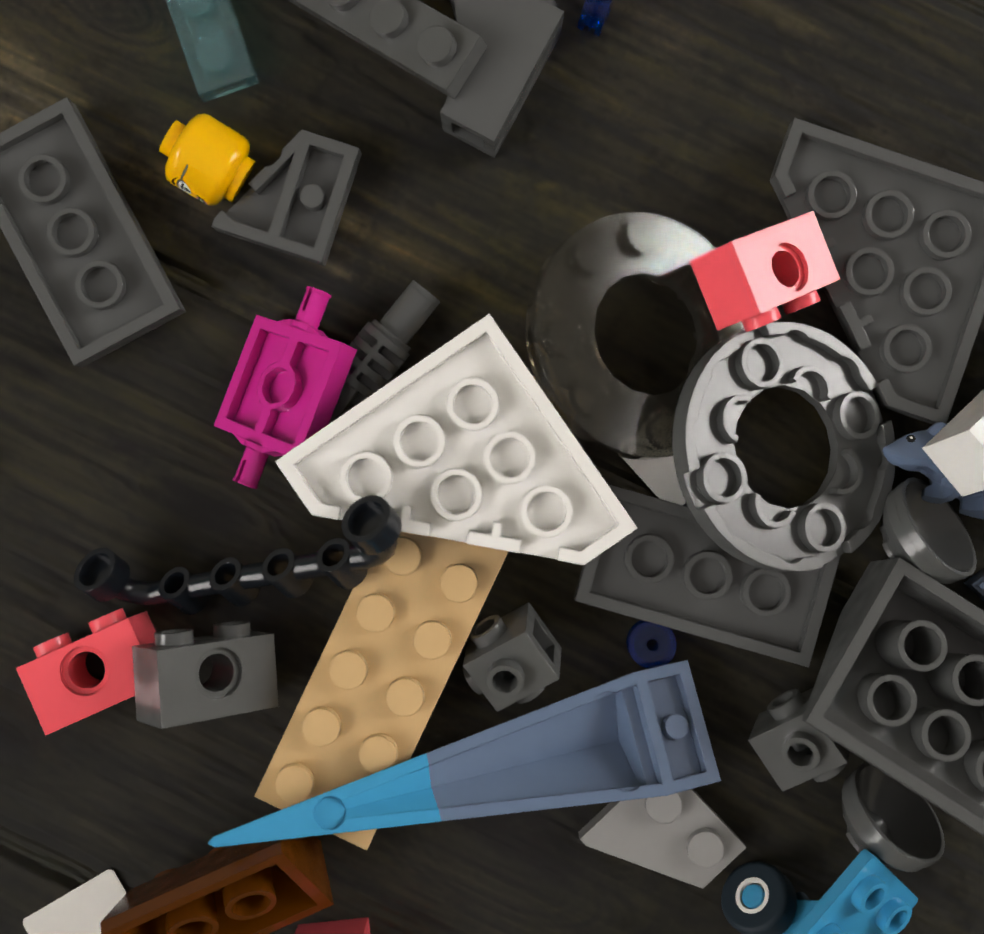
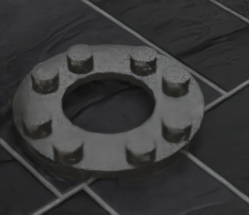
[526,212,745,460]

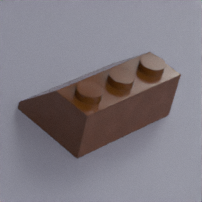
[100,836,334,934]

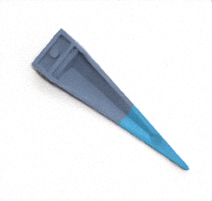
[207,660,721,847]

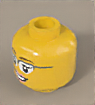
[159,113,256,206]

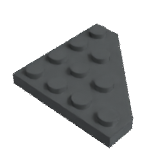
[770,118,984,425]

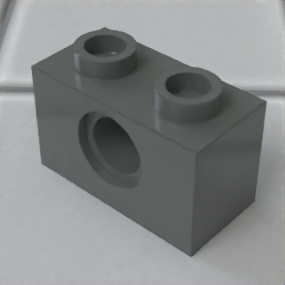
[132,621,279,729]

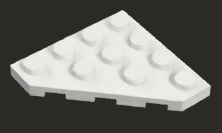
[275,314,637,565]

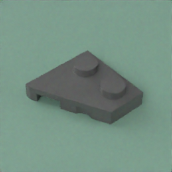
[211,129,362,266]

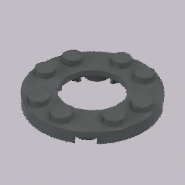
[672,322,895,571]

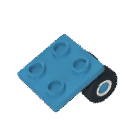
[721,849,918,934]

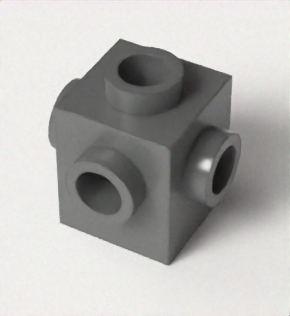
[463,602,562,712]
[748,688,850,792]

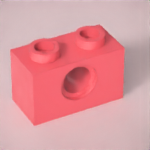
[689,211,840,332]
[16,608,156,736]

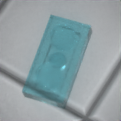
[166,0,259,102]

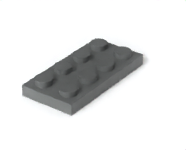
[0,97,186,368]
[574,484,841,668]

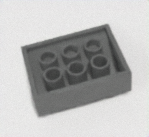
[802,557,984,837]

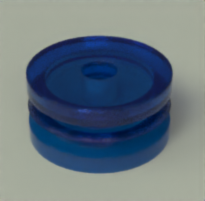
[577,0,614,37]
[626,620,677,669]

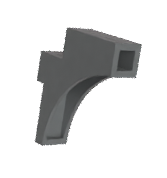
[440,0,564,158]

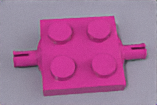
[213,286,357,489]

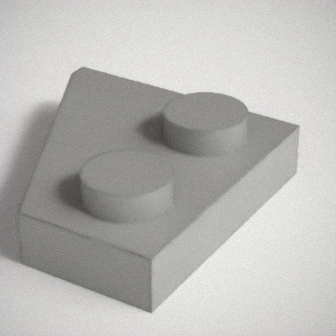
[578,789,747,889]

